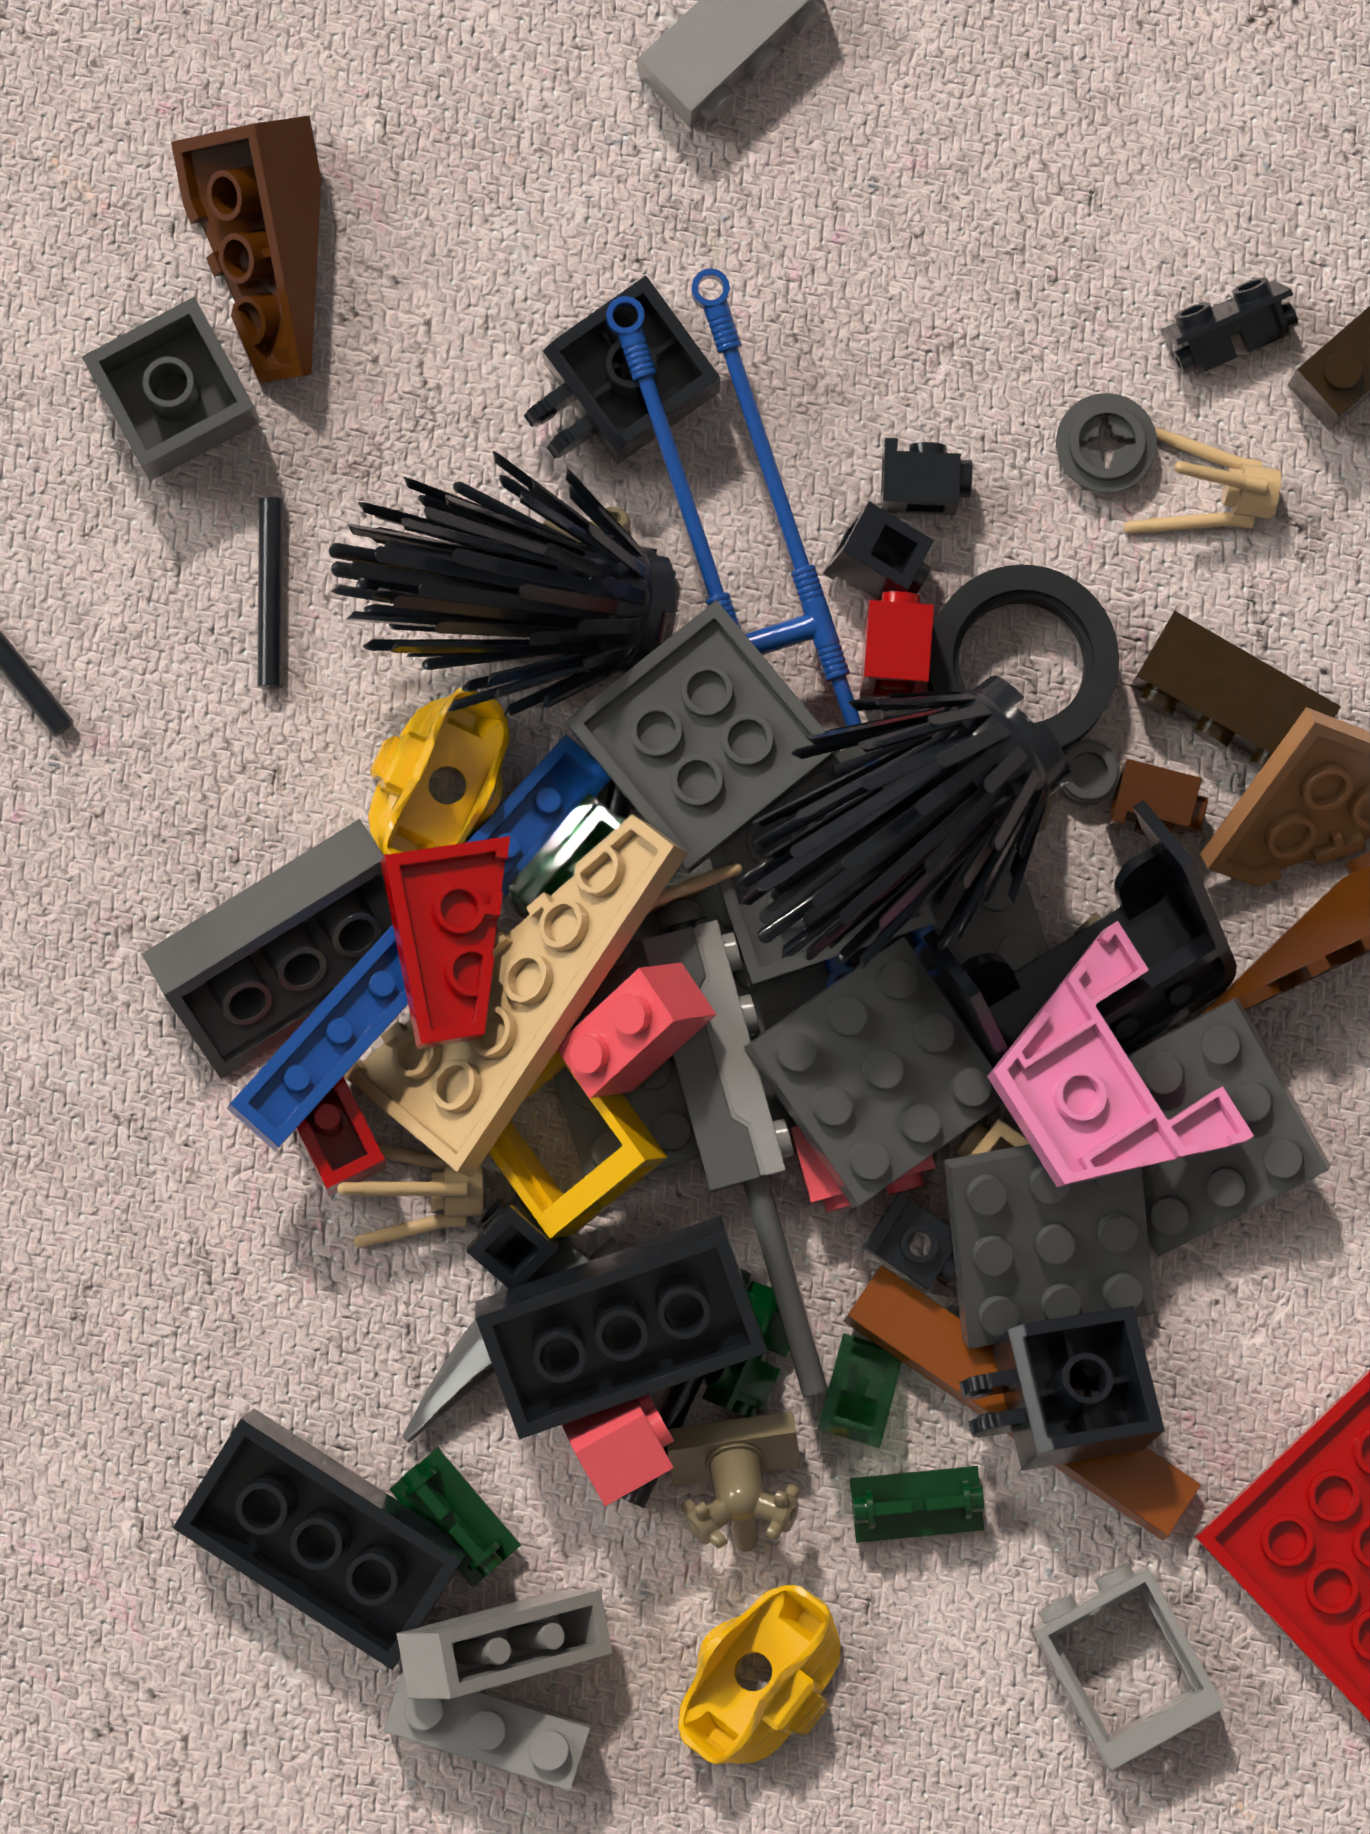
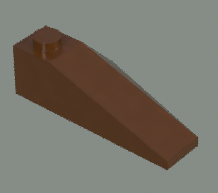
[171,116,321,383]
[1197,852,1370,1017]

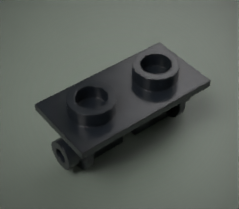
[1160,277,1299,376]

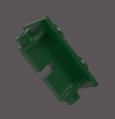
[702,1281,789,1418]
[389,1447,522,1587]
[849,1466,984,1543]

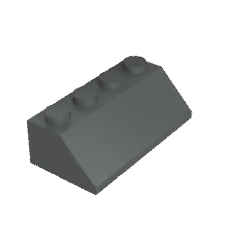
[142,819,393,1079]

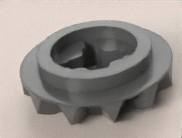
[1055,393,1157,495]

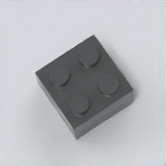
[82,297,261,481]

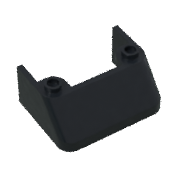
[923,800,1237,1066]

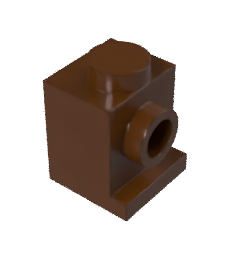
[1106,759,1208,836]

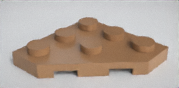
[1200,707,1370,887]

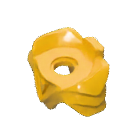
[368,687,510,855]
[678,1585,841,1765]

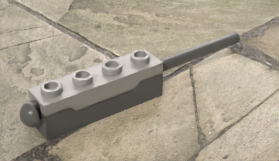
[642,900,828,1398]

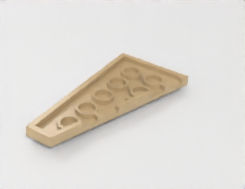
[344,814,688,1178]

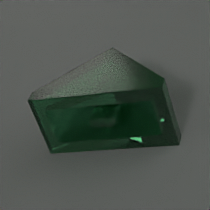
[814,1333,902,1448]

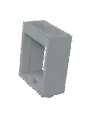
[1030,1562,1225,1771]

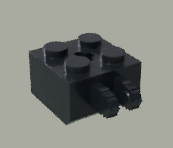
[523,275,721,465]
[959,1306,1165,1471]

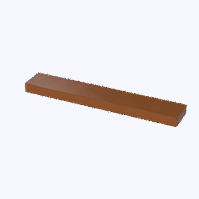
[843,1265,1201,1541]

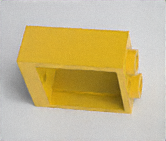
[489,1050,668,1239]

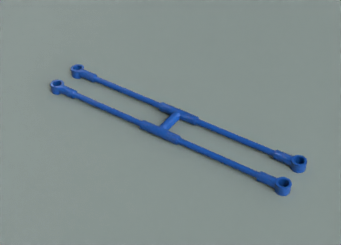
[606,268,941,988]

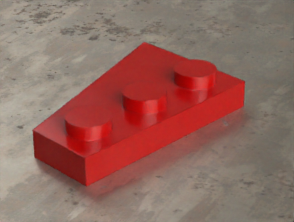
[381,836,510,1049]

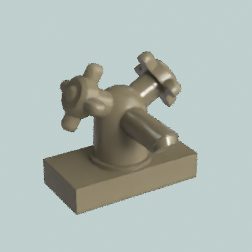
[667,1411,800,1552]

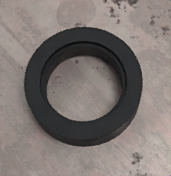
[927,564,1119,751]

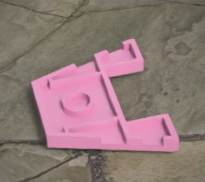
[987,921,1254,1188]

